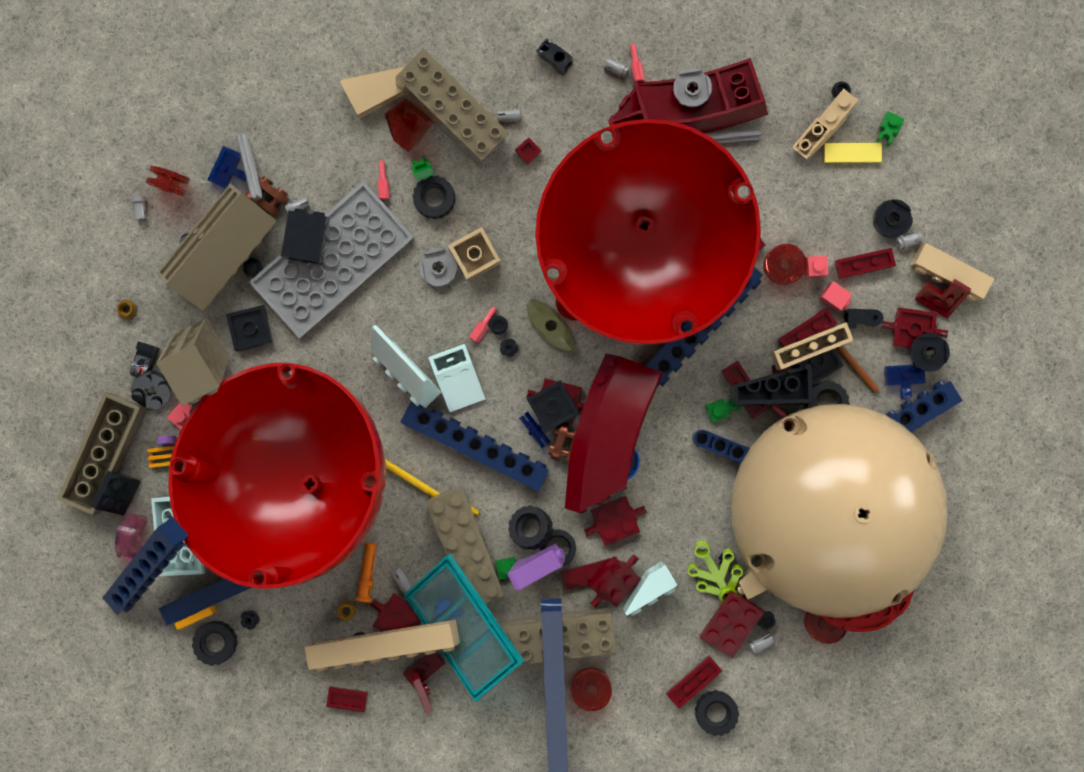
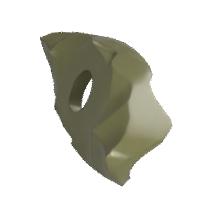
[527,299,575,353]

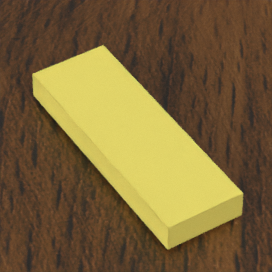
[823,143,882,163]

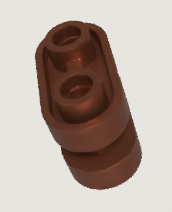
[245,176,289,218]
[548,423,577,464]

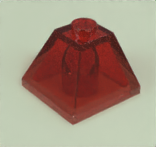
[385,98,434,152]

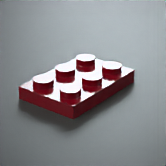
[700,590,764,658]

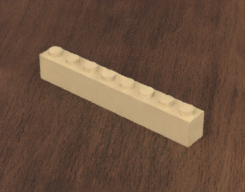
[304,619,460,672]

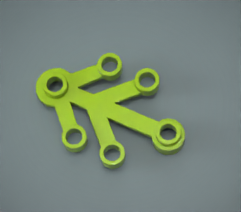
[688,541,743,601]

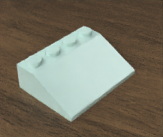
[370,325,441,408]
[151,496,205,576]

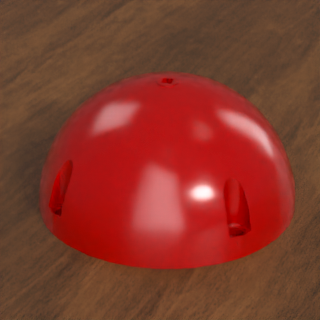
[535,119,761,344]
[168,363,386,589]

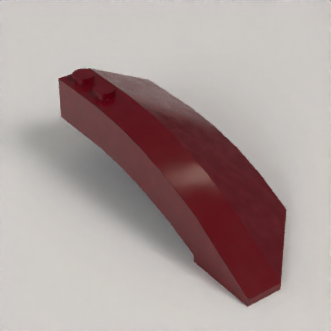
[608,58,768,137]
[564,353,663,514]

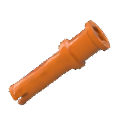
[354,542,377,602]

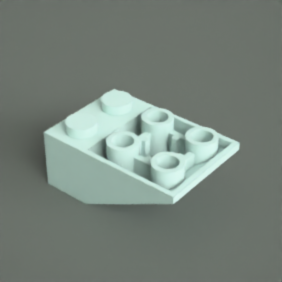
[428,344,486,412]
[623,561,677,616]

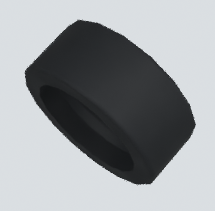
[540,529,576,566]

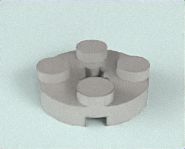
[673,68,712,108]
[419,248,458,287]

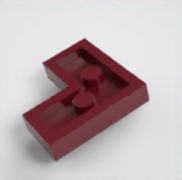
[915,279,971,319]

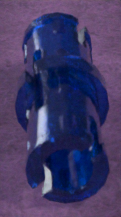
[518,411,551,449]

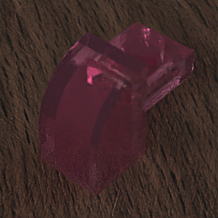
[115,513,147,560]

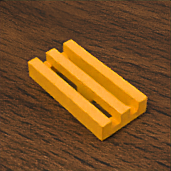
[147,446,174,468]
[174,605,217,630]

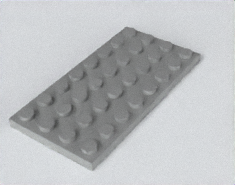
[249,181,415,339]

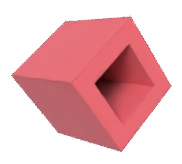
[803,256,828,279]
[819,281,852,312]

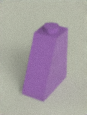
[508,544,565,591]

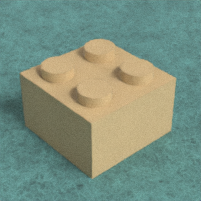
[448,227,501,282]

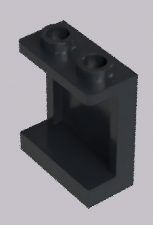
[281,208,330,265]

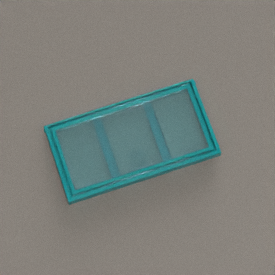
[404,554,525,702]

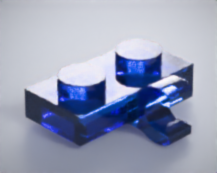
[207,146,247,189]
[884,365,926,399]

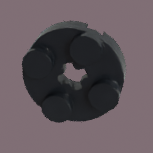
[873,199,913,238]
[909,333,950,372]
[131,371,172,410]

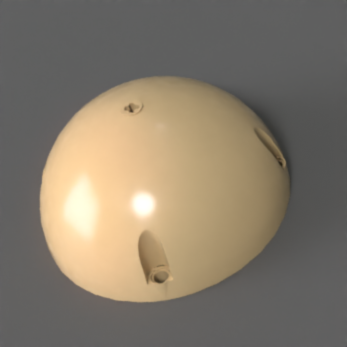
[731,404,948,618]

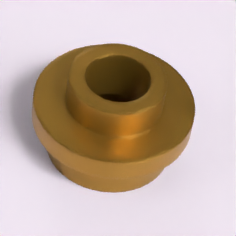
[117,300,137,319]
[337,601,356,621]

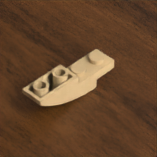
[792,89,859,160]

